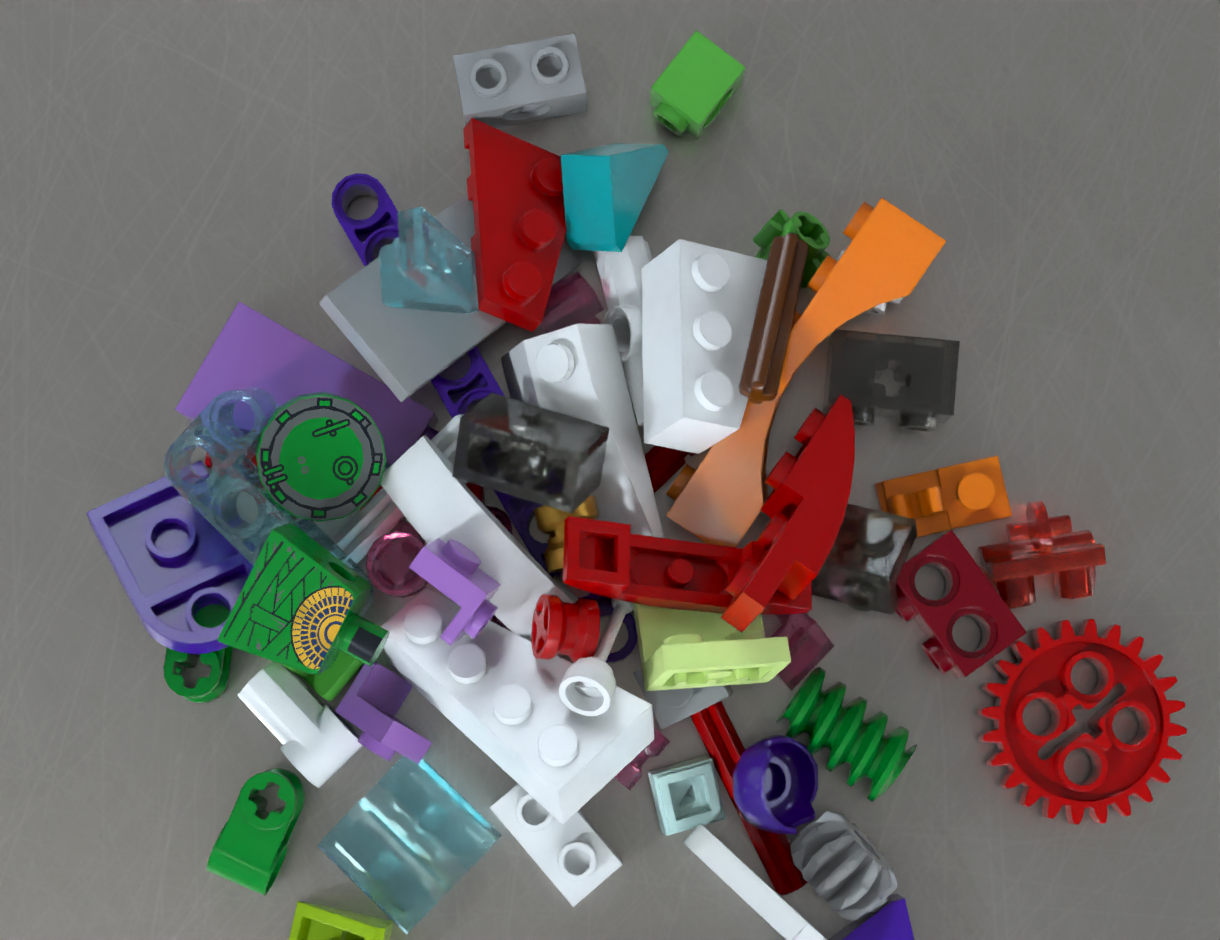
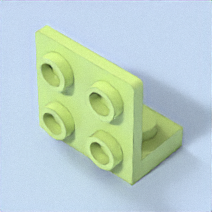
[633,603,791,691]

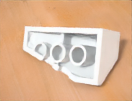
[501,323,665,538]

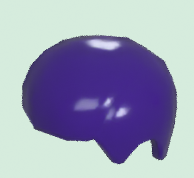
[733,735,818,835]

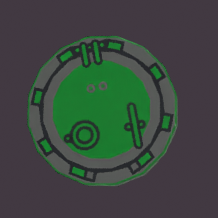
[255,391,386,522]

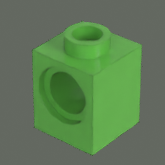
[650,30,745,140]

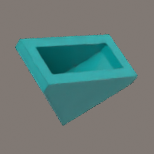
[561,143,669,252]

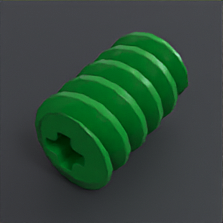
[776,667,917,802]

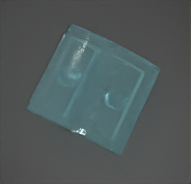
[317,756,502,935]

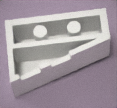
[641,239,767,454]

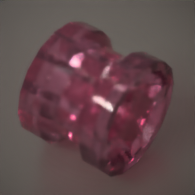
[366,531,429,598]

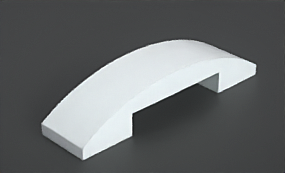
[380,435,578,657]

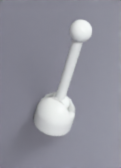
[559,598,634,716]

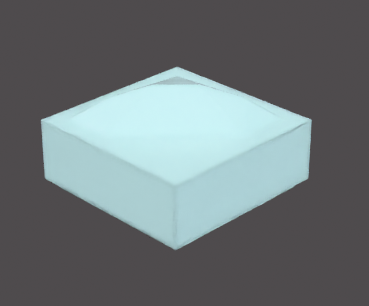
[647,755,726,836]

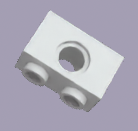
[490,784,623,907]

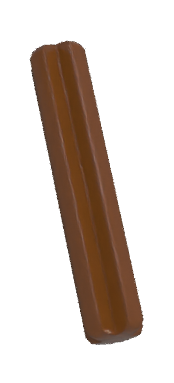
[739,233,809,404]

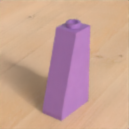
[175,302,439,468]

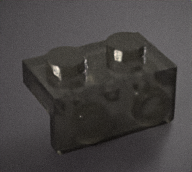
[812,503,917,615]

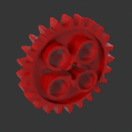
[977,619,1187,825]

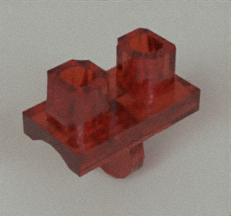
[979,501,1106,609]

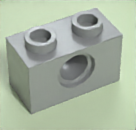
[453,33,587,129]

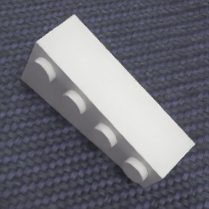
[381,588,654,824]

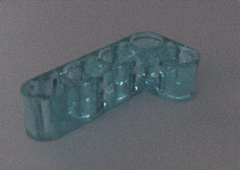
[164,387,374,616]

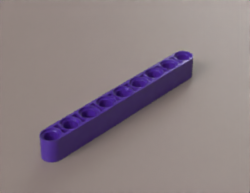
[331,173,638,664]

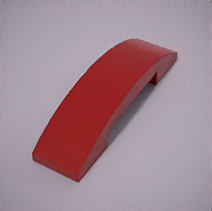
[563,516,812,615]

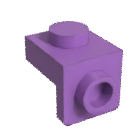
[409,538,501,646]
[335,661,432,764]

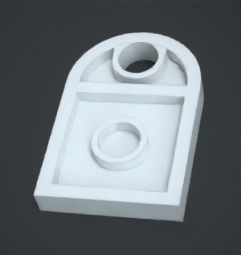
[683,823,827,940]

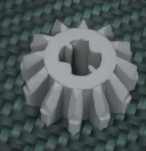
[790,811,898,921]

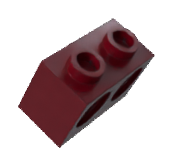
[883,529,1027,678]

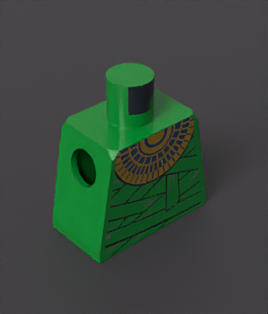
[217,523,390,675]

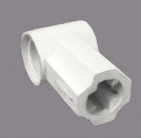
[238,661,363,788]

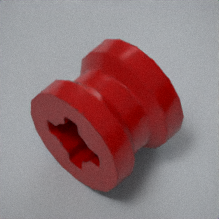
[531,594,600,663]

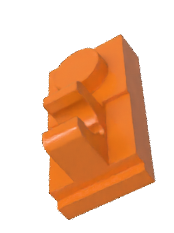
[874,455,1012,544]

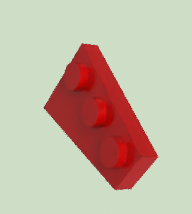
[463,118,566,332]

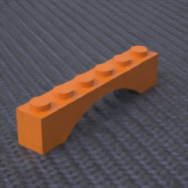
[666,198,946,547]

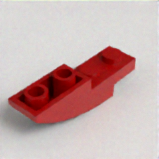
[720,395,855,632]

